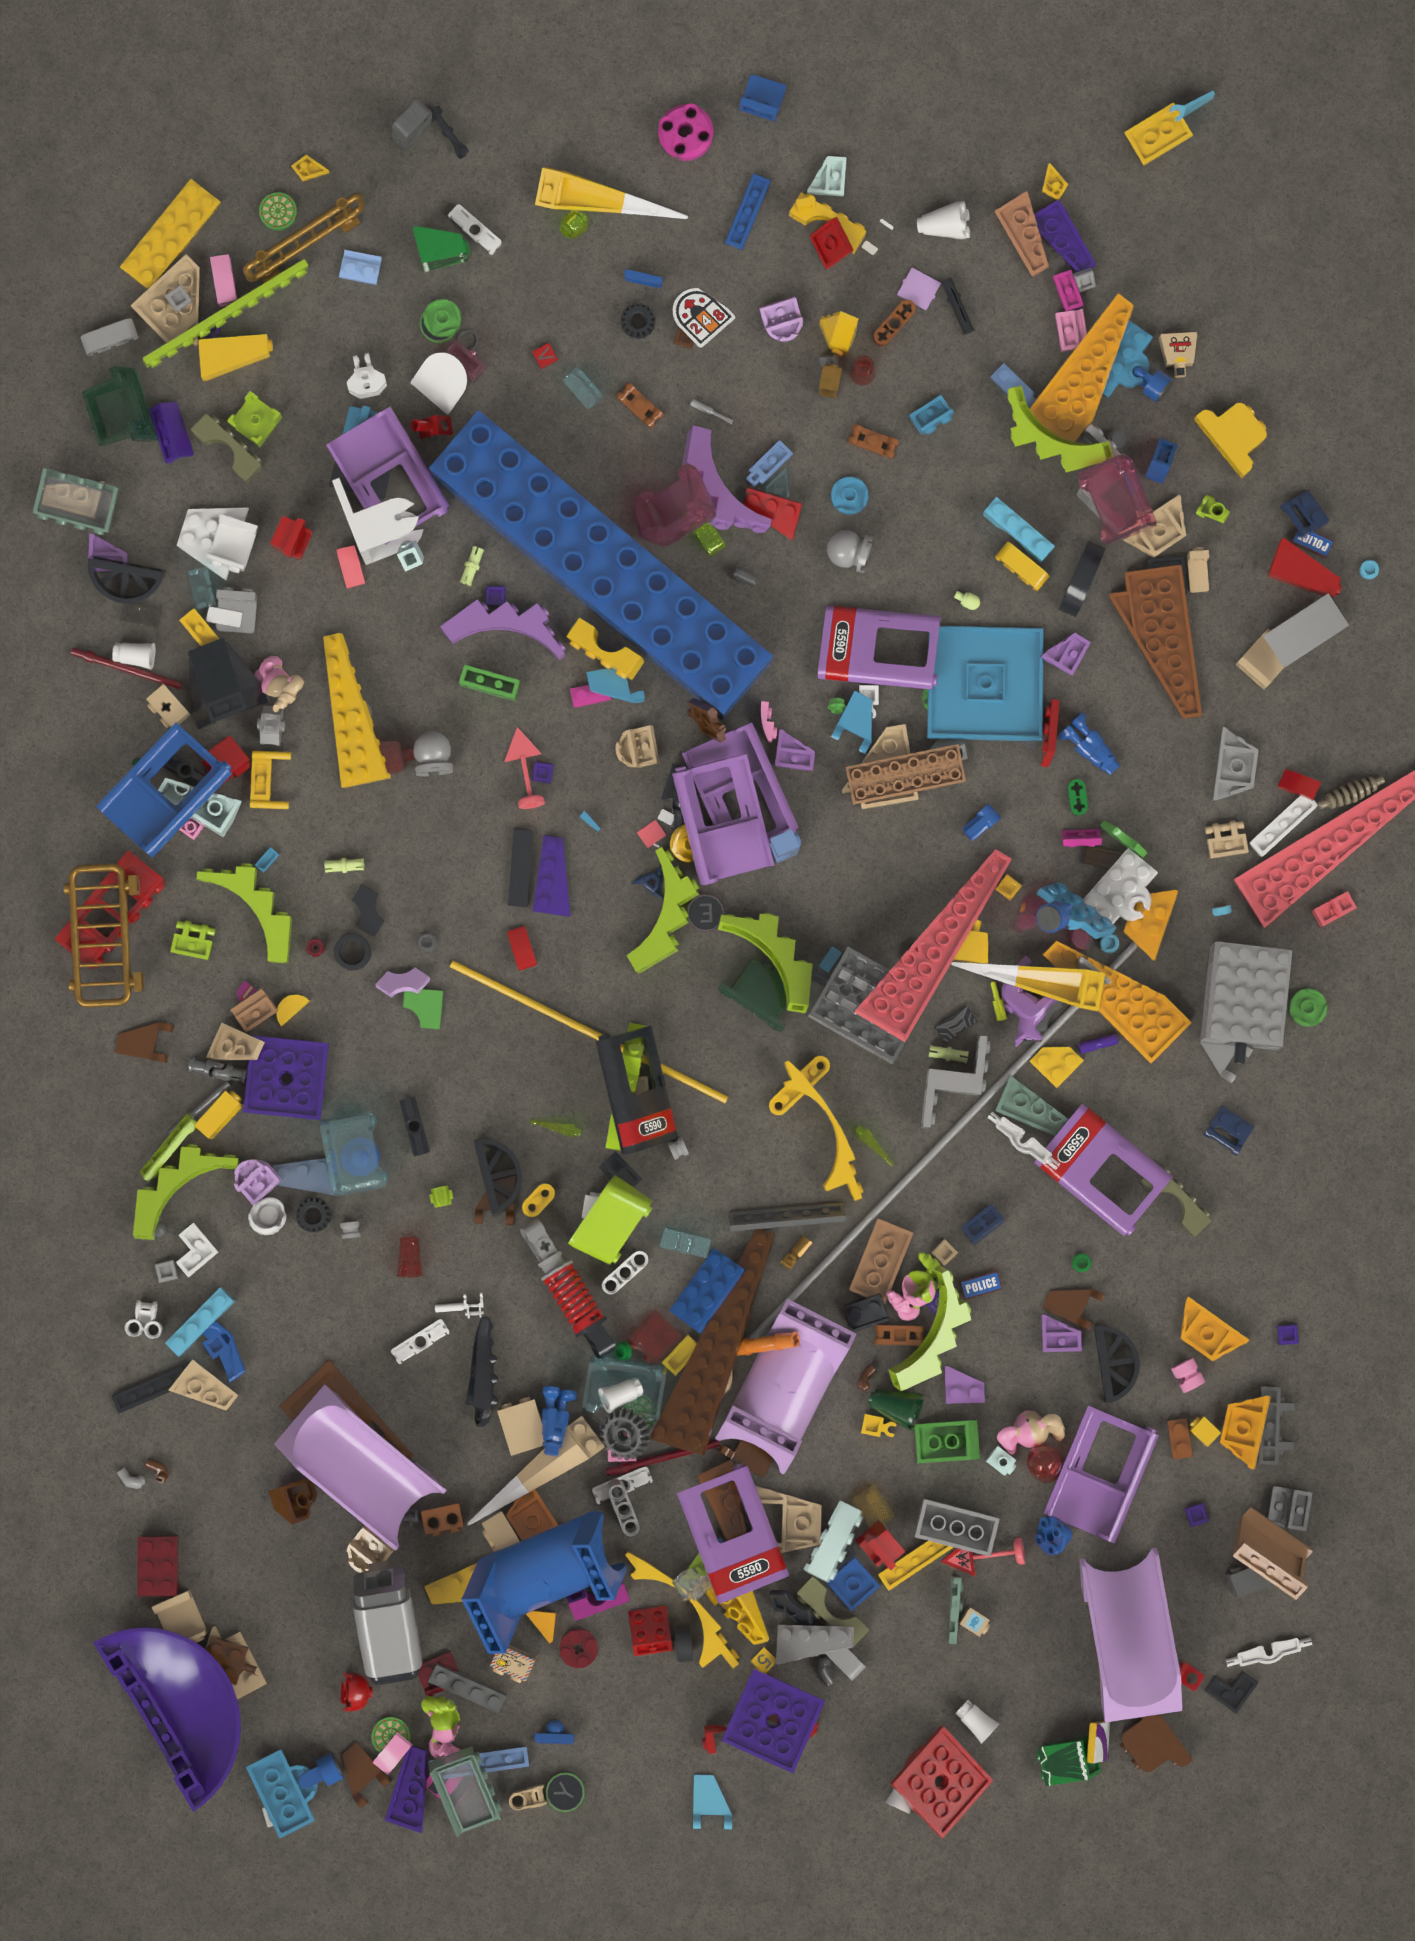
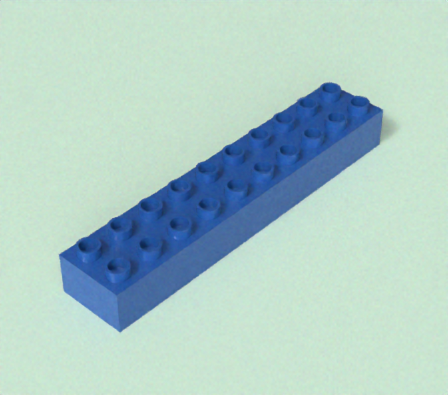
[429,410,773,720]

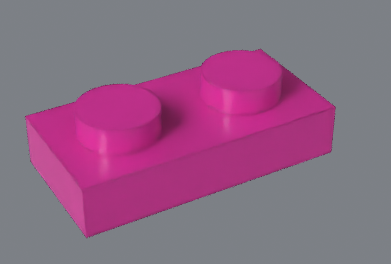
[1053,270,1084,312]
[570,685,611,708]
[1061,829,1102,847]

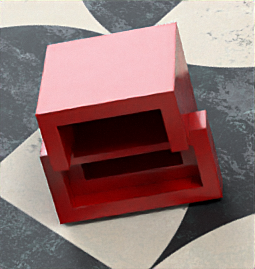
[270,516,313,560]
[201,736,252,785]
[855,1520,905,1570]

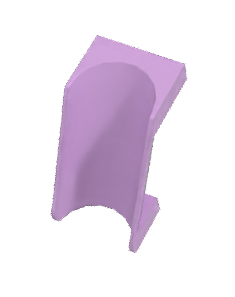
[715,1299,856,1474]
[274,1384,447,1550]
[1079,1547,1182,1722]

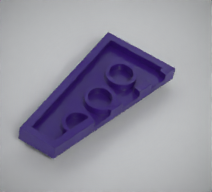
[533,836,571,917]

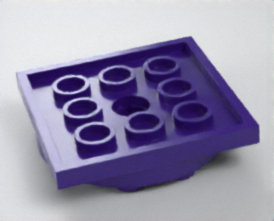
[243,1036,329,1120]
[721,1668,825,1773]

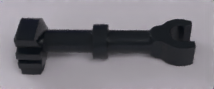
[431,106,469,159]

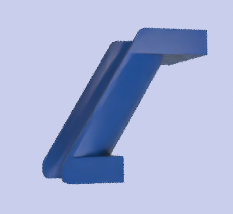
[462,1511,627,1654]

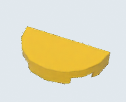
[276,994,310,1027]

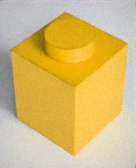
[1189,1416,1221,1447]

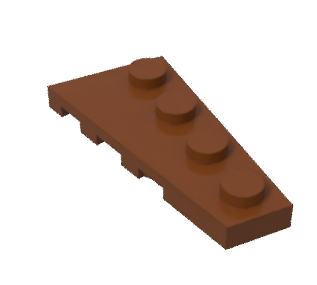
[697,1459,747,1541]

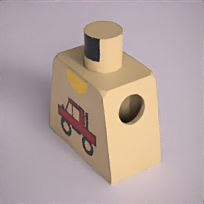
[1159,332,1197,378]

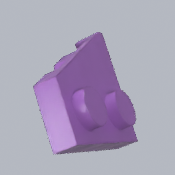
[88,534,128,573]
[1040,633,1091,676]
[775,729,815,771]
[1041,1315,1082,1352]

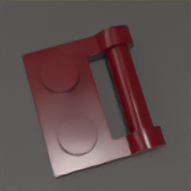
[418,1651,460,1697]

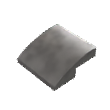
[1266,1485,1312,1531]

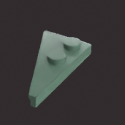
[949,1575,964,1644]

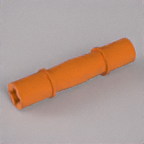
[737,1332,800,1356]

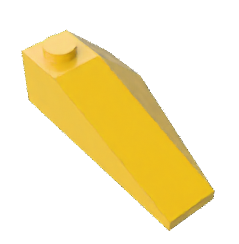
[819,311,859,357]
[701,1579,769,1645]

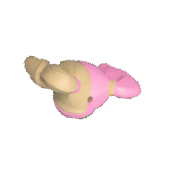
[254,656,304,712]
[997,1410,1065,1454]

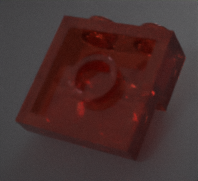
[629,1310,683,1365]

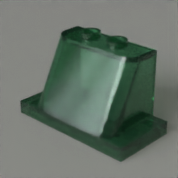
[82,366,158,446]
[717,958,787,1034]

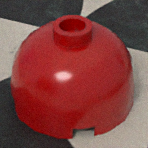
[340,1672,373,1712]

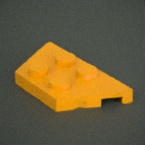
[1124,890,1178,961]
[1180,1297,1249,1361]
[1220,1396,1271,1469]

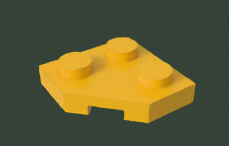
[1029,1047,1084,1088]

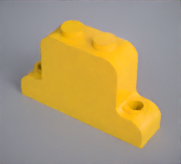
[1194,403,1267,478]

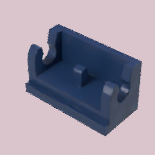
[961,1204,1005,1246]

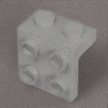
[216,587,258,634]

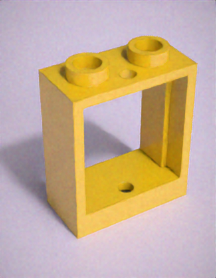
[194,1091,243,1140]

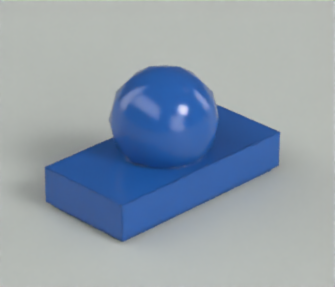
[535,1719,574,1744]

